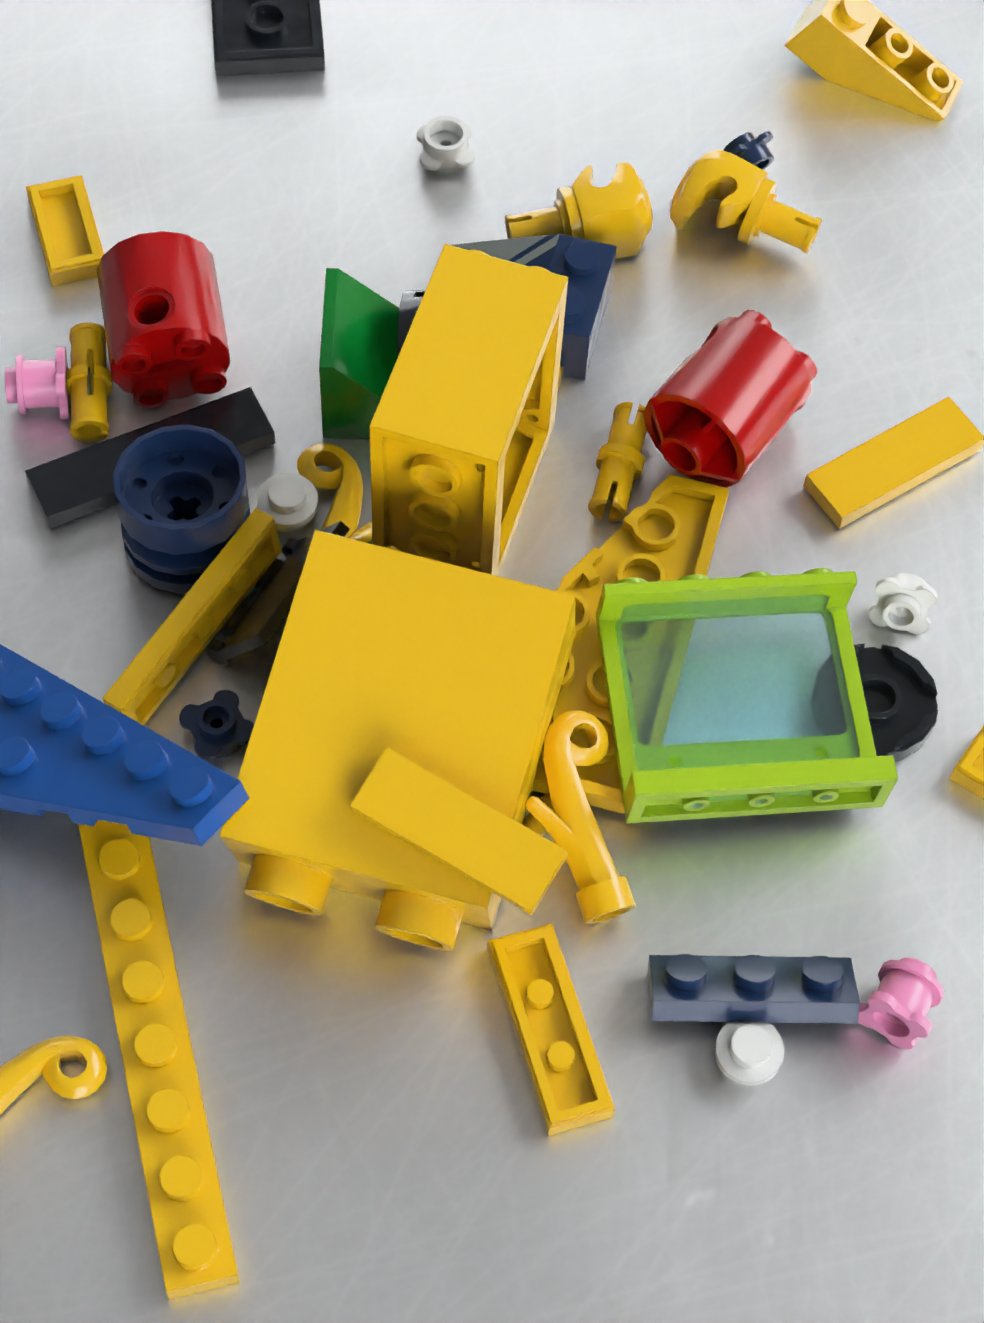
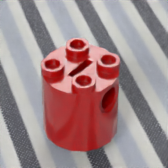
[97,231,230,409]
[644,310,817,488]

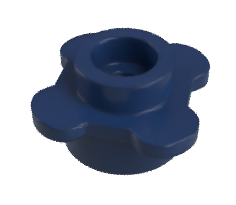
[723,131,774,170]
[179,690,254,760]

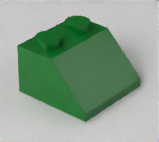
[319,268,399,440]

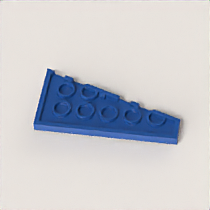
[0,644,249,846]

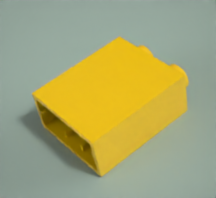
[220,530,576,951]

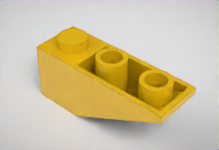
[784,0,963,122]

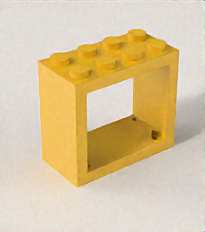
[370,244,568,576]

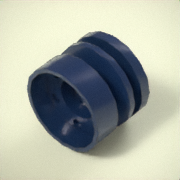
[113,424,250,594]

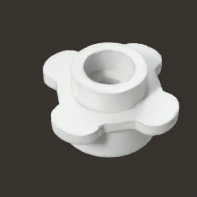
[417,116,475,170]
[869,573,938,634]

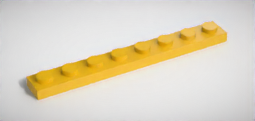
[78,820,240,1300]

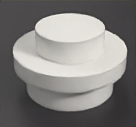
[257,473,318,533]
[714,1022,784,1085]

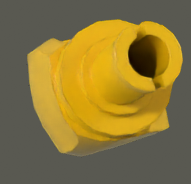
[670,150,822,254]
[505,162,653,259]

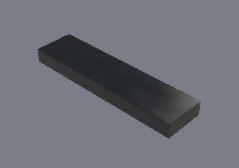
[25,387,275,529]

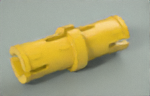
[66,322,113,443]
[588,402,647,523]

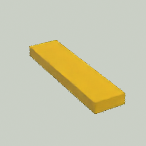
[102,508,282,726]

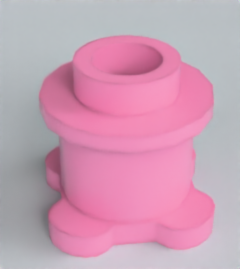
[5,347,71,419]
[858,958,944,1050]

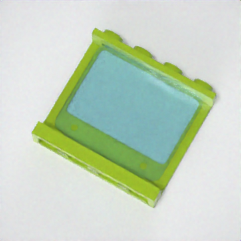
[595,568,898,824]

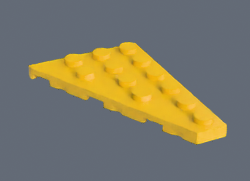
[532,474,730,814]

